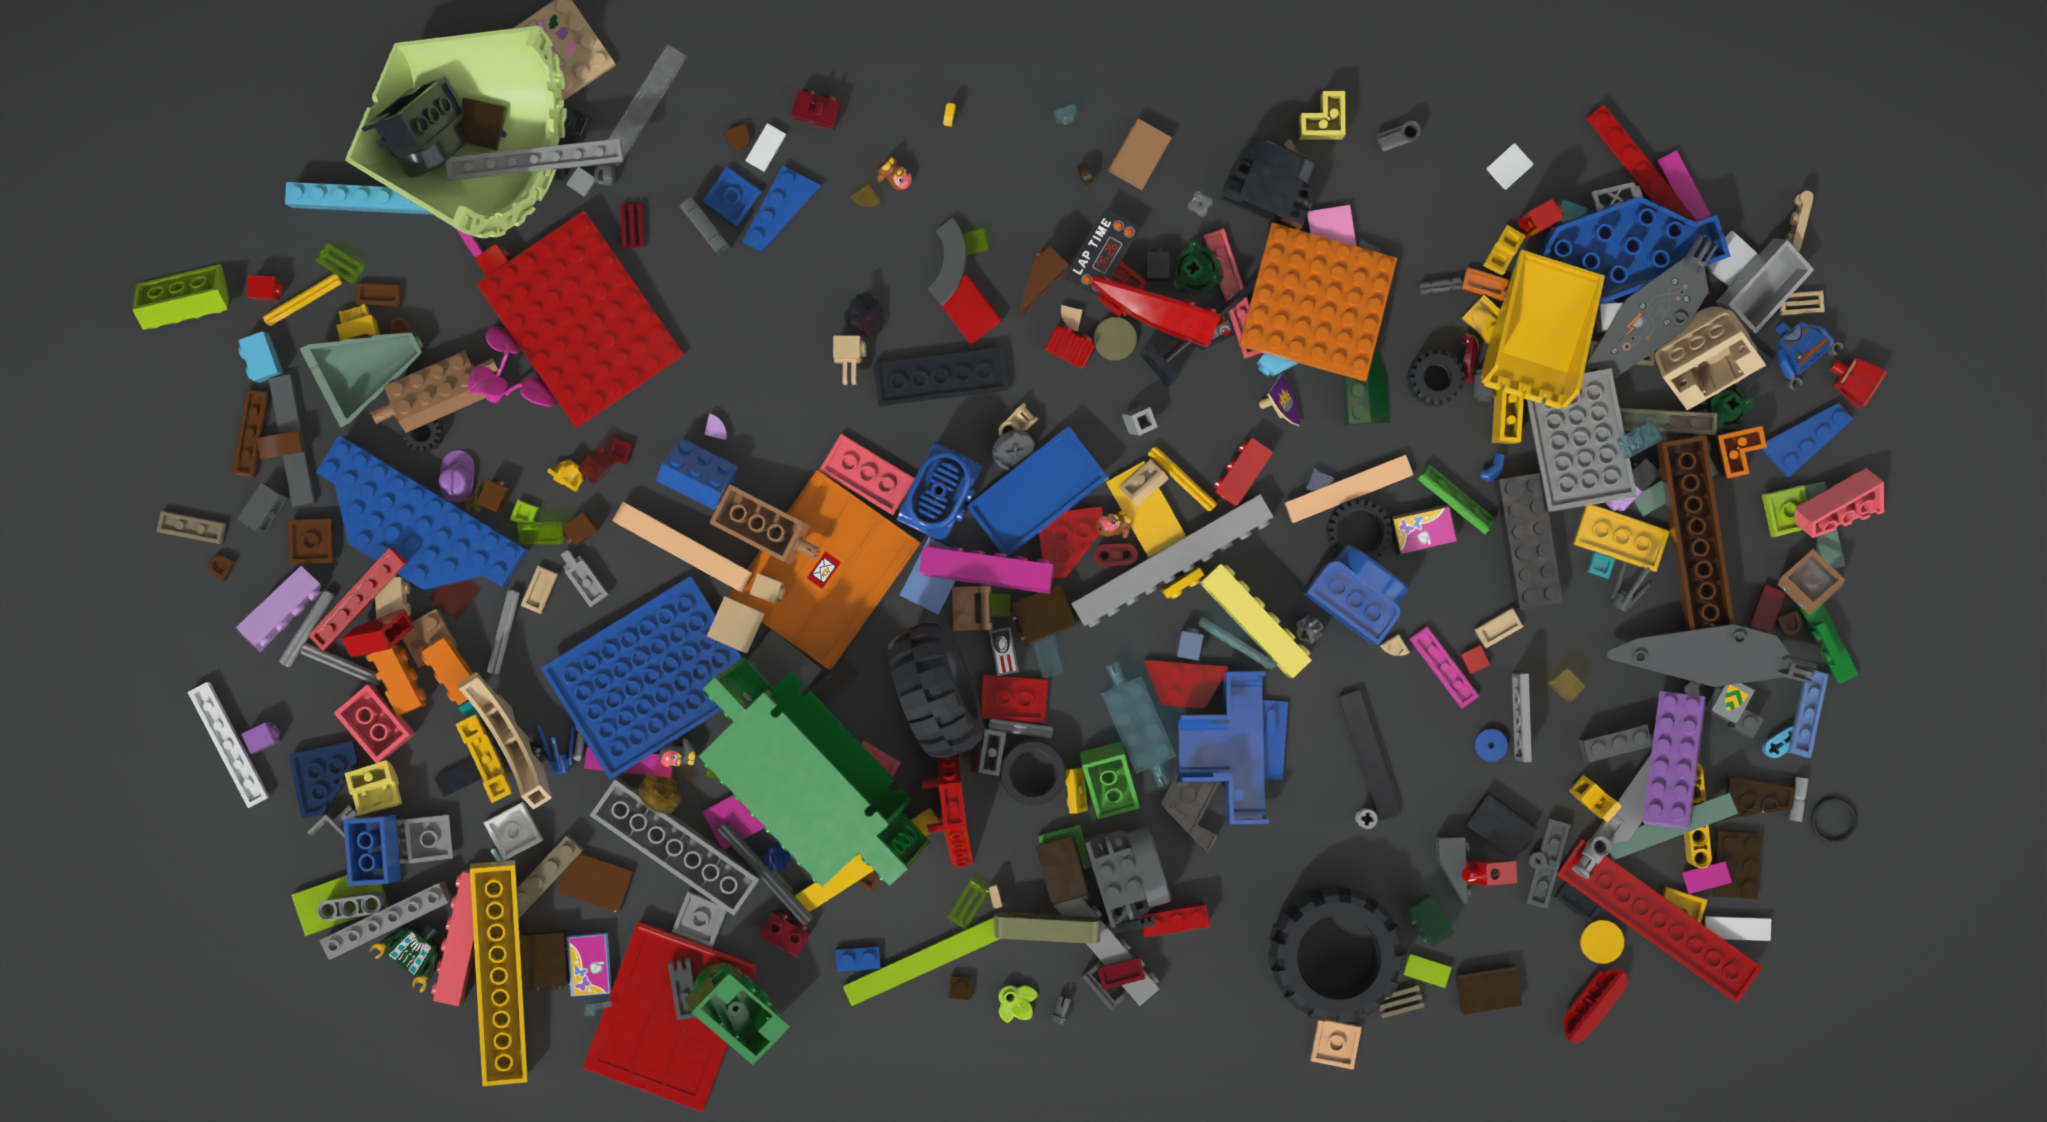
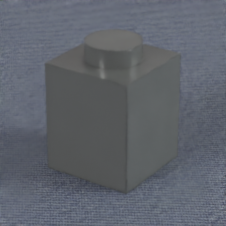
[1727,709,1763,738]

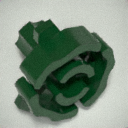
[1172,241,1224,295]
[1698,385,1755,433]

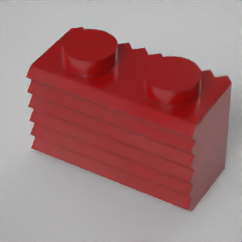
[1044,324,1095,370]

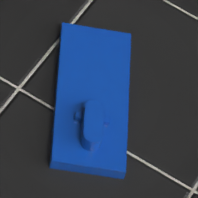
[1262,700,1288,780]

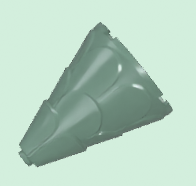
[299,332,424,428]

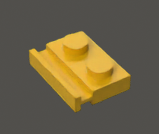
[1462,295,1500,344]

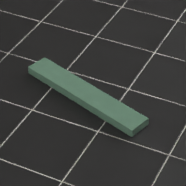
[1610,792,1738,860]

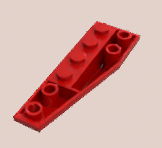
[1091,276,1221,348]

